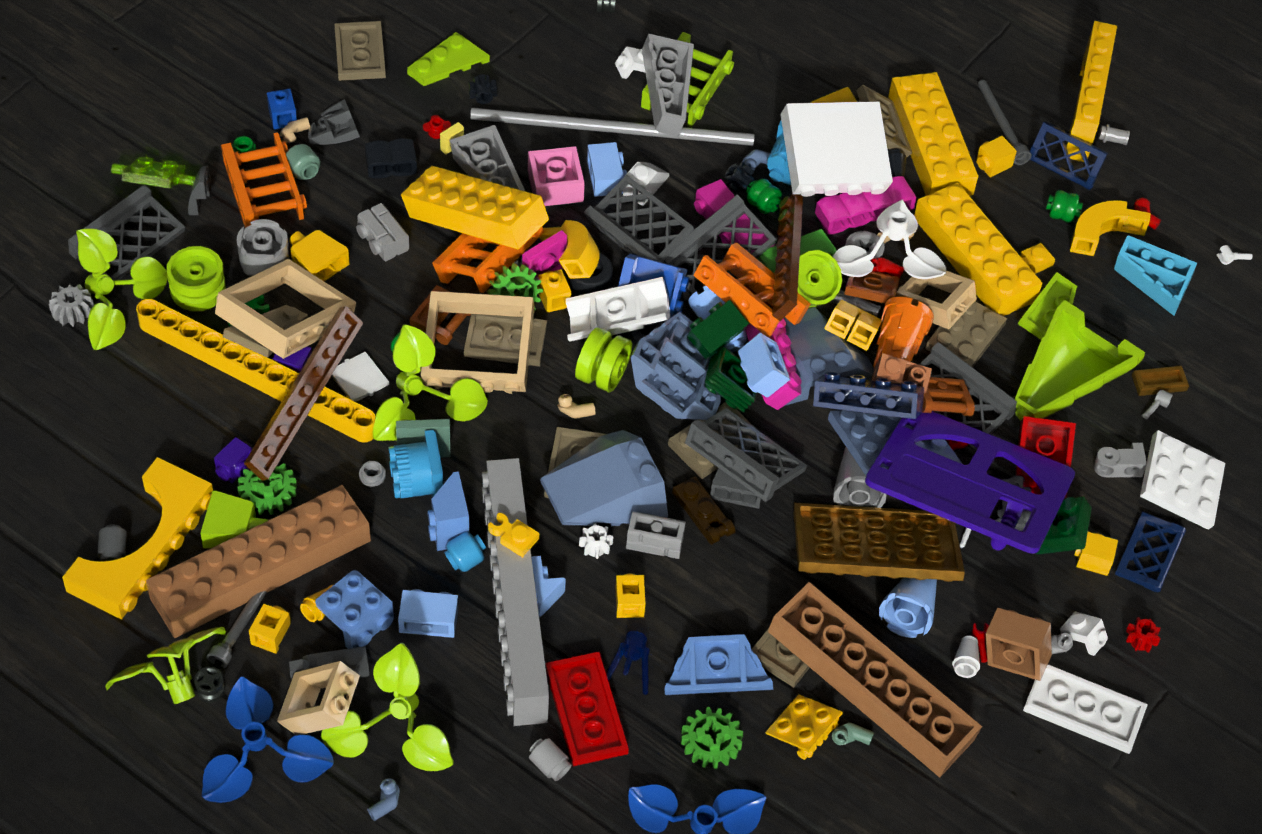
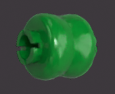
[747,179,782,214]
[1046,189,1083,223]

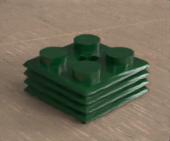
[705,346,757,412]
[1036,496,1092,555]

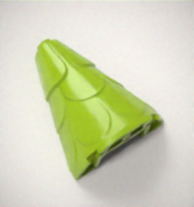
[1014,299,1145,420]

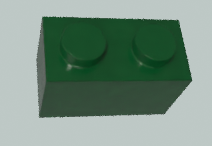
[687,300,749,360]

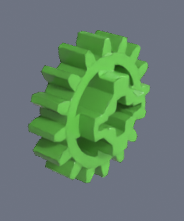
[487,263,543,310]
[238,463,297,515]
[681,707,743,769]

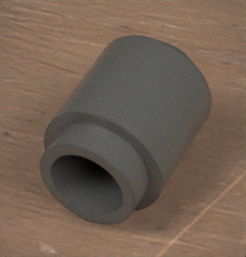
[97,524,127,562]

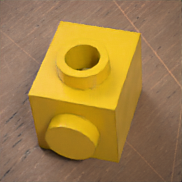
[976,136,1017,177]
[537,269,571,313]
[1074,532,1118,576]

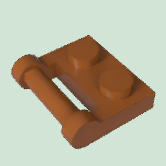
[410,285,471,345]
[922,377,975,416]

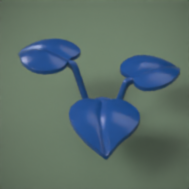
[202,677,334,803]
[628,785,766,834]

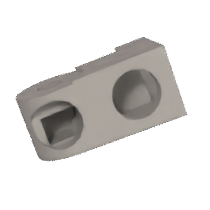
[1094,443,1147,477]

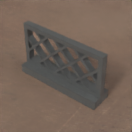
[584,175,694,263]
[68,185,185,280]
[663,194,777,295]
[919,342,1017,450]
[685,408,807,502]

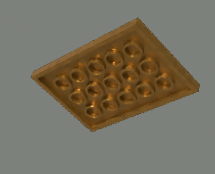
[793,503,965,582]

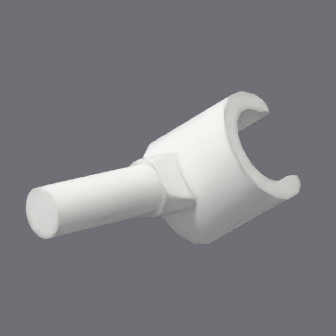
[1216,245,1252,265]

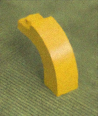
[1070,201,1151,256]
[539,220,600,279]

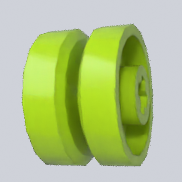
[167,246,226,311]
[798,250,842,308]
[575,327,632,392]

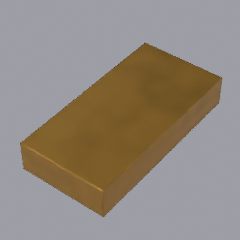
[1132,366,1189,396]

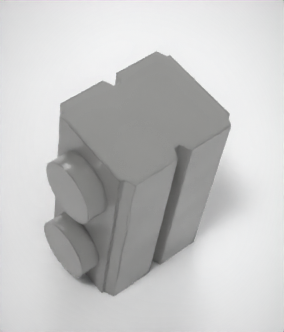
[356,203,409,262]
[626,511,686,559]

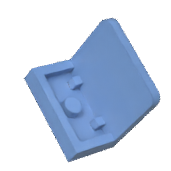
[315,570,394,649]

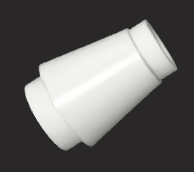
[952,636,980,678]

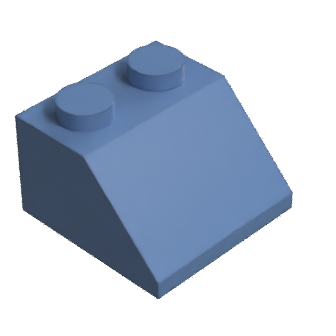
[427,472,469,551]

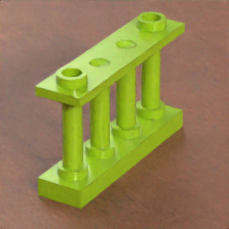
[641,32,734,127]

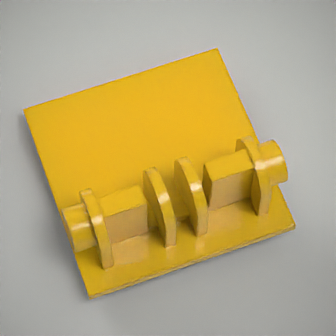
[765,694,843,760]

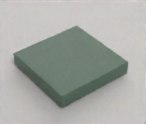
[396,419,450,457]

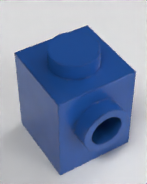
[267,89,297,129]

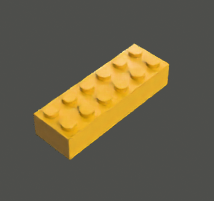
[888,72,978,196]
[401,166,549,250]
[914,183,1042,316]

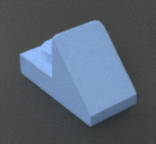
[531,556,566,617]

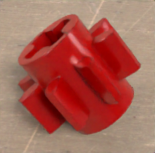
[1126,617,1161,653]

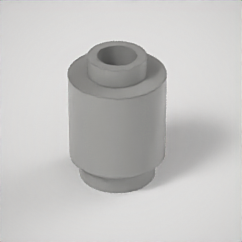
[529,738,572,781]

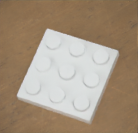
[1140,430,1225,530]

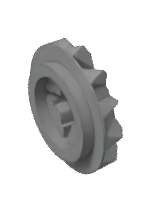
[845,231,885,258]

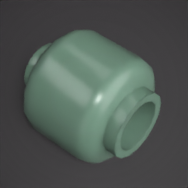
[286,144,320,180]

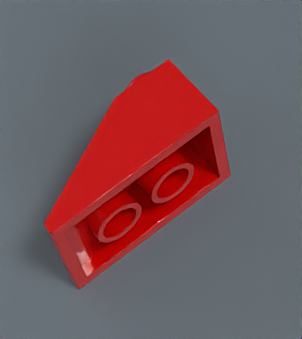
[1015,416,1076,499]

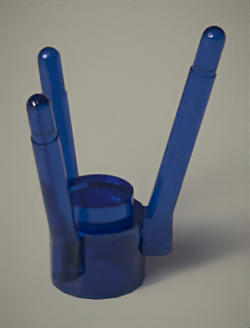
[606,631,650,695]

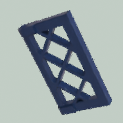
[1030,122,1108,190]
[1115,512,1186,592]

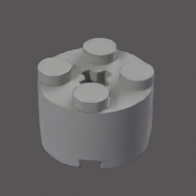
[237,219,290,276]

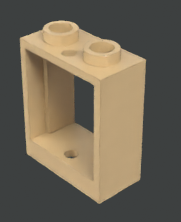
[896,271,977,329]
[277,661,360,736]

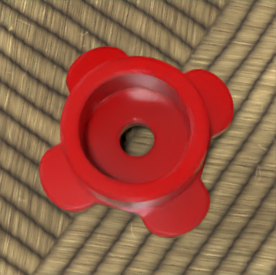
[423,115,451,139]

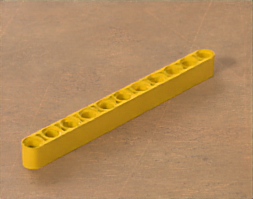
[136,299,375,442]

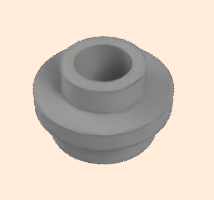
[359,461,386,487]

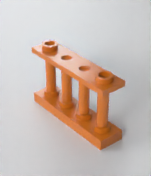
[221,132,307,228]
[432,227,544,293]
[693,243,811,338]

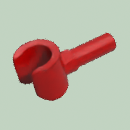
[971,623,989,663]

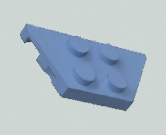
[665,634,773,695]

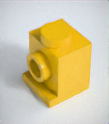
[615,573,646,618]
[249,604,291,654]

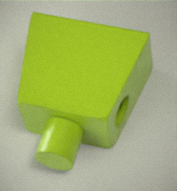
[200,491,268,548]

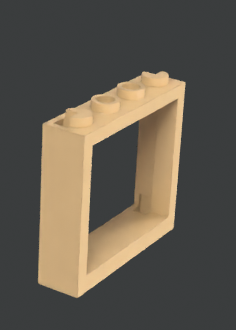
[215,259,356,359]
[421,291,535,394]

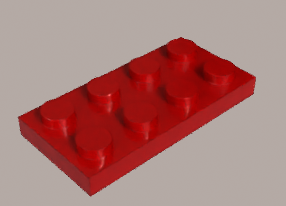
[545,652,629,766]

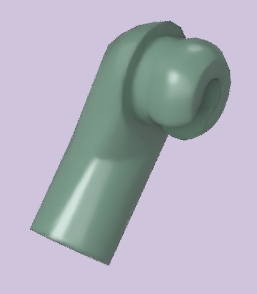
[832,723,874,745]

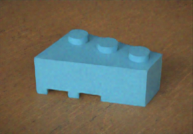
[1114,235,1197,316]

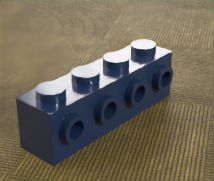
[813,372,924,419]

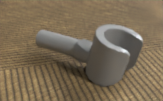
[1142,390,1173,419]

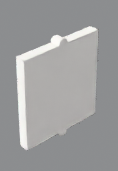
[331,352,389,402]

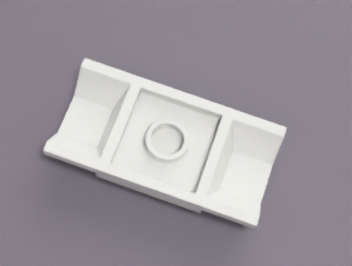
[566,277,670,342]

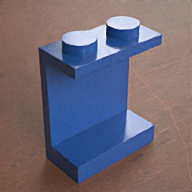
[618,254,690,318]

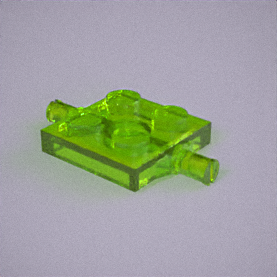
[111,157,196,189]

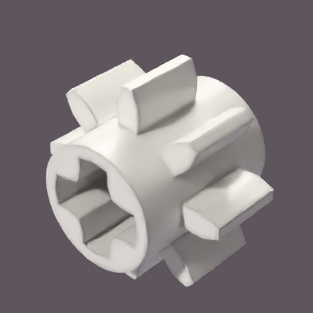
[579,523,613,559]

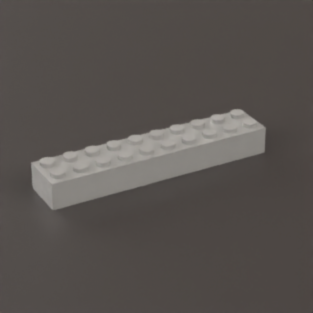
[482,458,549,726]

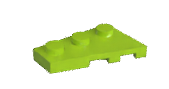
[407,32,490,86]
[1018,272,1077,340]

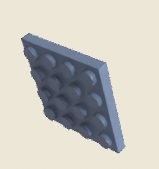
[828,410,962,475]

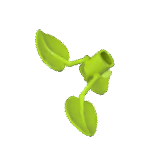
[76,229,167,350]
[372,324,488,441]
[105,627,226,704]
[321,643,454,771]

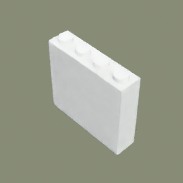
[781,102,893,197]

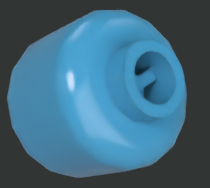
[444,532,486,572]

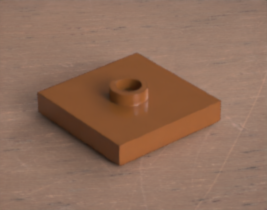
[844,271,900,304]

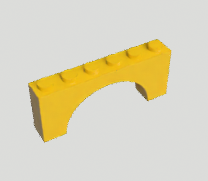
[1064,21,1117,162]
[62,457,213,620]

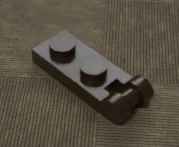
[672,477,735,545]

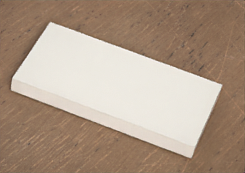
[1023,665,1148,754]

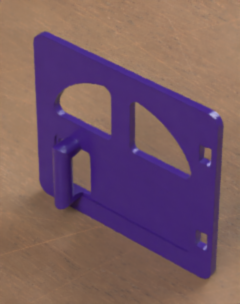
[865,411,1075,554]

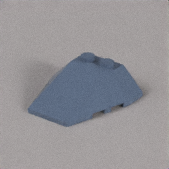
[784,307,874,406]
[631,312,721,420]
[540,430,668,526]

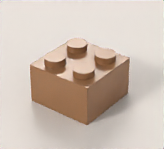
[986,608,1052,681]

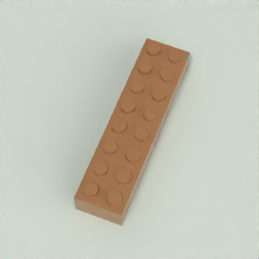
[145,485,371,638]
[768,582,982,777]

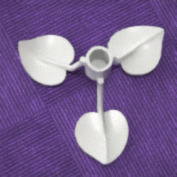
[833,200,946,279]

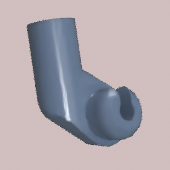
[742,149,770,170]
[367,778,400,821]

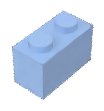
[587,142,627,197]
[738,333,790,398]
[398,589,458,638]

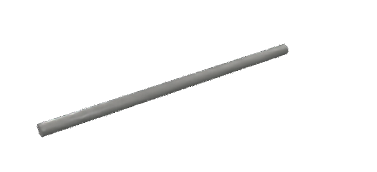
[471,108,754,146]

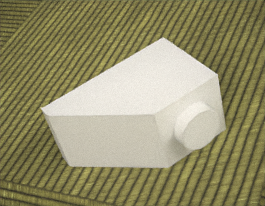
[623,161,669,206]

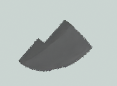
[308,99,360,145]
[188,166,211,215]

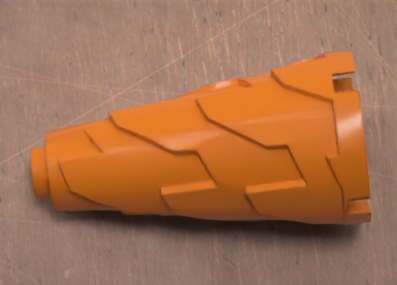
[874,297,934,368]

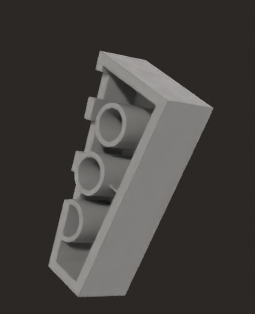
[642,34,694,136]
[450,125,525,191]

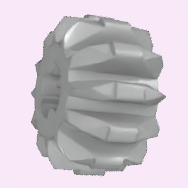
[49,283,94,327]

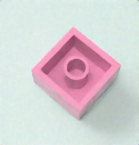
[528,146,584,206]

